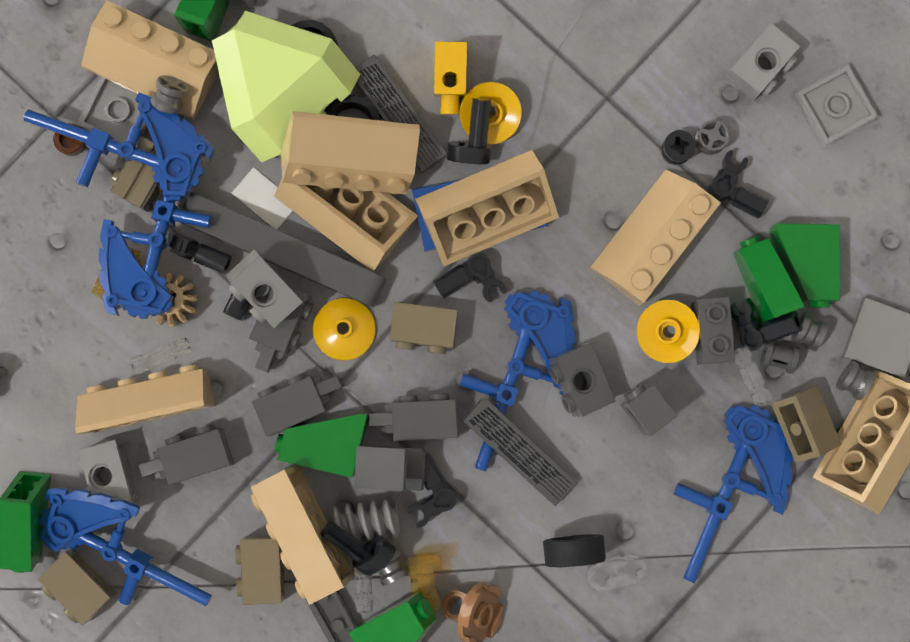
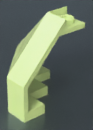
[212,11,360,162]

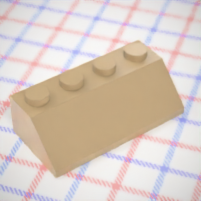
[81,0,219,120]
[281,111,420,194]
[415,150,559,266]
[590,170,721,306]
[274,179,418,272]
[75,364,216,434]
[812,369,910,515]
[250,465,356,605]

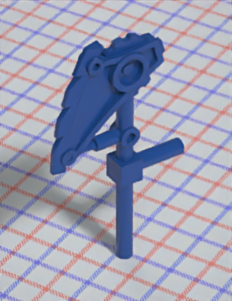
[24,92,214,201]
[99,196,212,319]
[459,291,576,471]
[673,405,794,583]
[40,488,212,606]

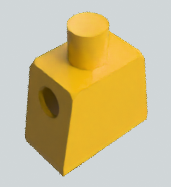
[434,41,467,115]

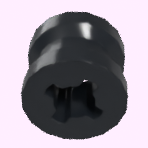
[661,130,695,165]

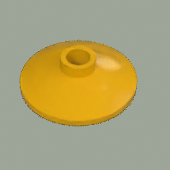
[459,82,522,144]
[313,298,376,361]
[636,300,700,363]

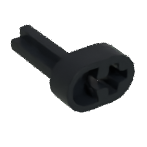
[447,98,491,165]
[320,521,395,576]

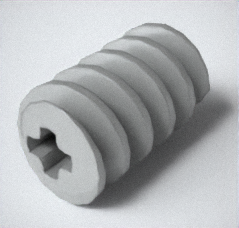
[333,499,400,543]

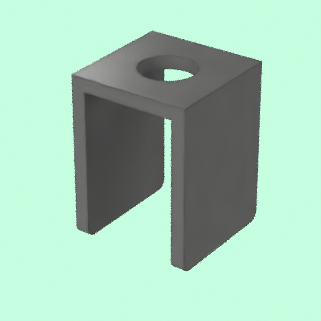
[354,446,426,492]

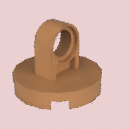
[441,582,504,642]

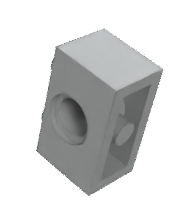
[726,23,800,101]
[226,249,303,328]
[77,439,139,502]

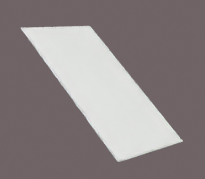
[232,167,292,230]

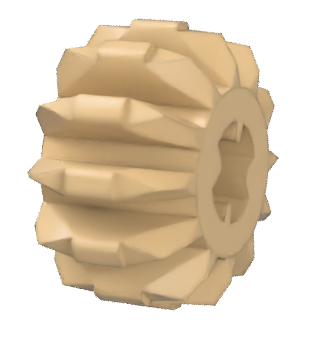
[149,273,199,327]

